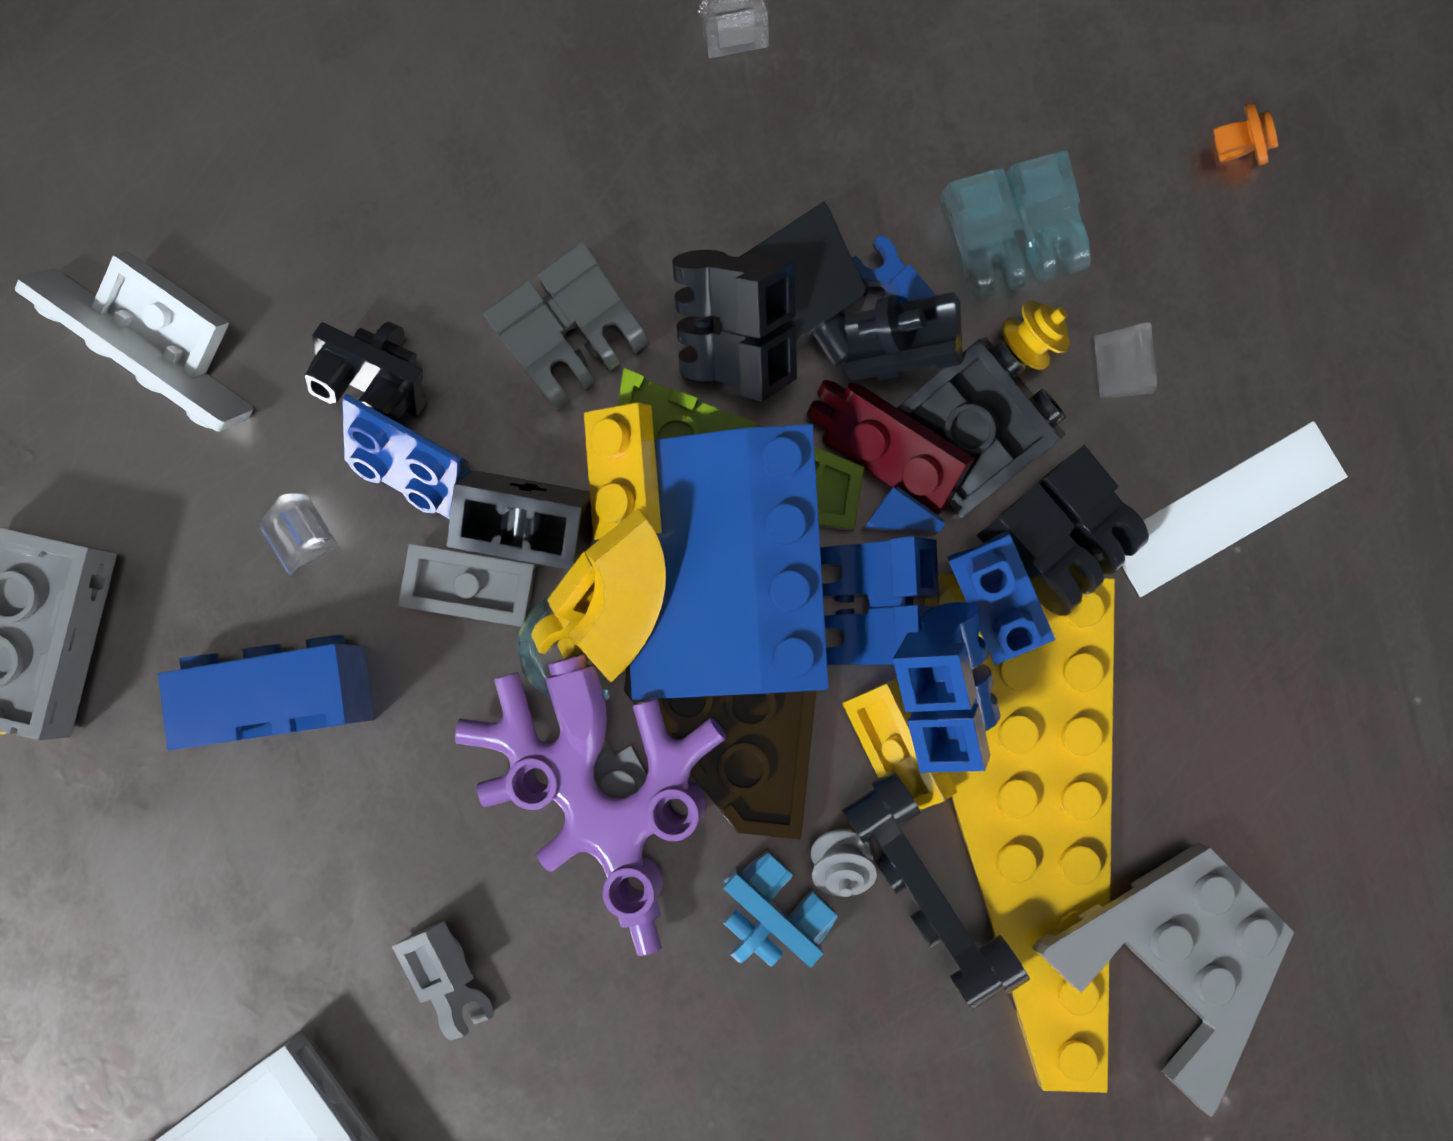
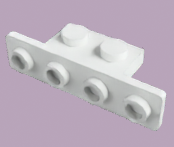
[15,252,254,432]

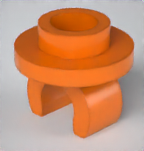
[1213,102,1278,166]

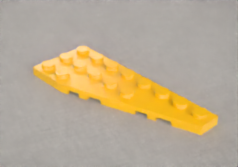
[922,574,1115,1093]

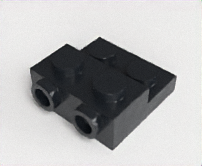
[897,337,1066,518]

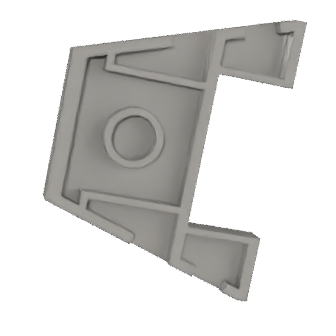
[1032,843,1294,1117]

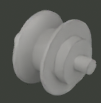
[811,829,877,897]

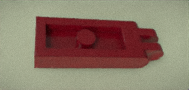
[807,380,975,515]

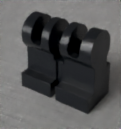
[672,250,797,402]
[976,444,1149,616]

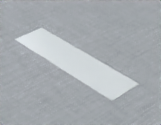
[1122,421,1348,597]

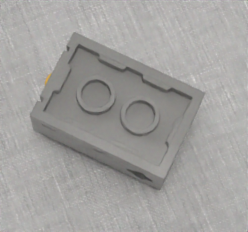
[0,527,117,740]

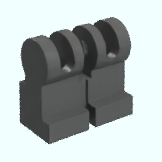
[482,241,649,410]

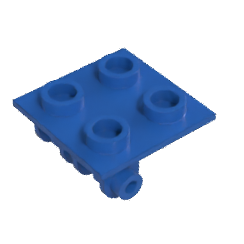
[342,394,474,519]

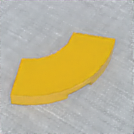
[569,509,666,683]

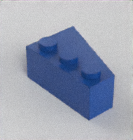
[158,635,375,751]

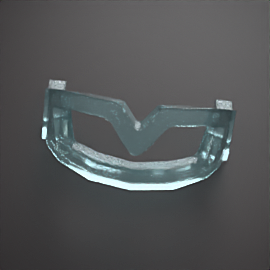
[517,594,610,700]

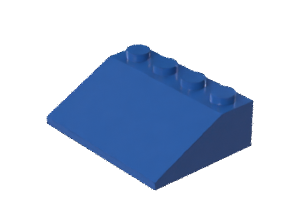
[630,424,829,700]

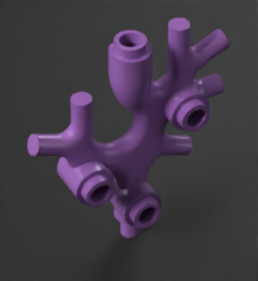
[455,654,727,956]

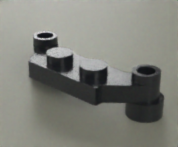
[842,769,1030,1010]

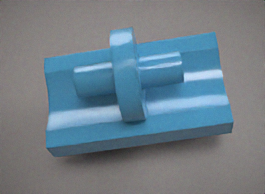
[723,850,838,968]

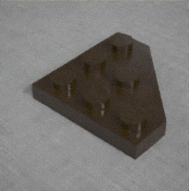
[624,664,817,840]

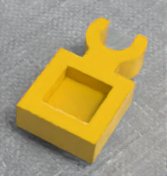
[531,551,595,659]

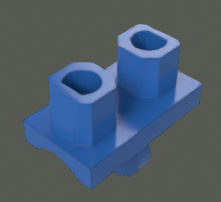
[947,531,1056,665]

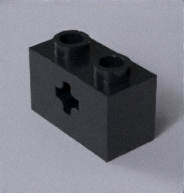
[446,470,592,570]

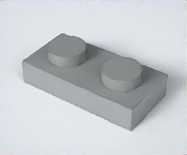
[398,544,537,628]

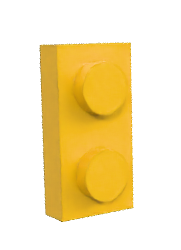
[584,402,662,540]
[842,678,958,810]

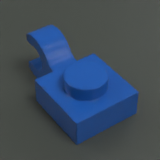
[852,235,937,303]

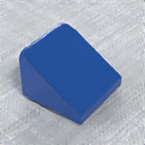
[861,487,946,537]

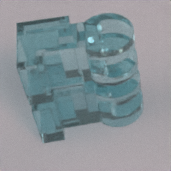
[939,150,1091,300]

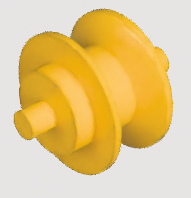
[1002,300,1070,370]

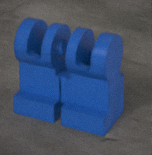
[820,536,939,665]
[893,602,1001,773]

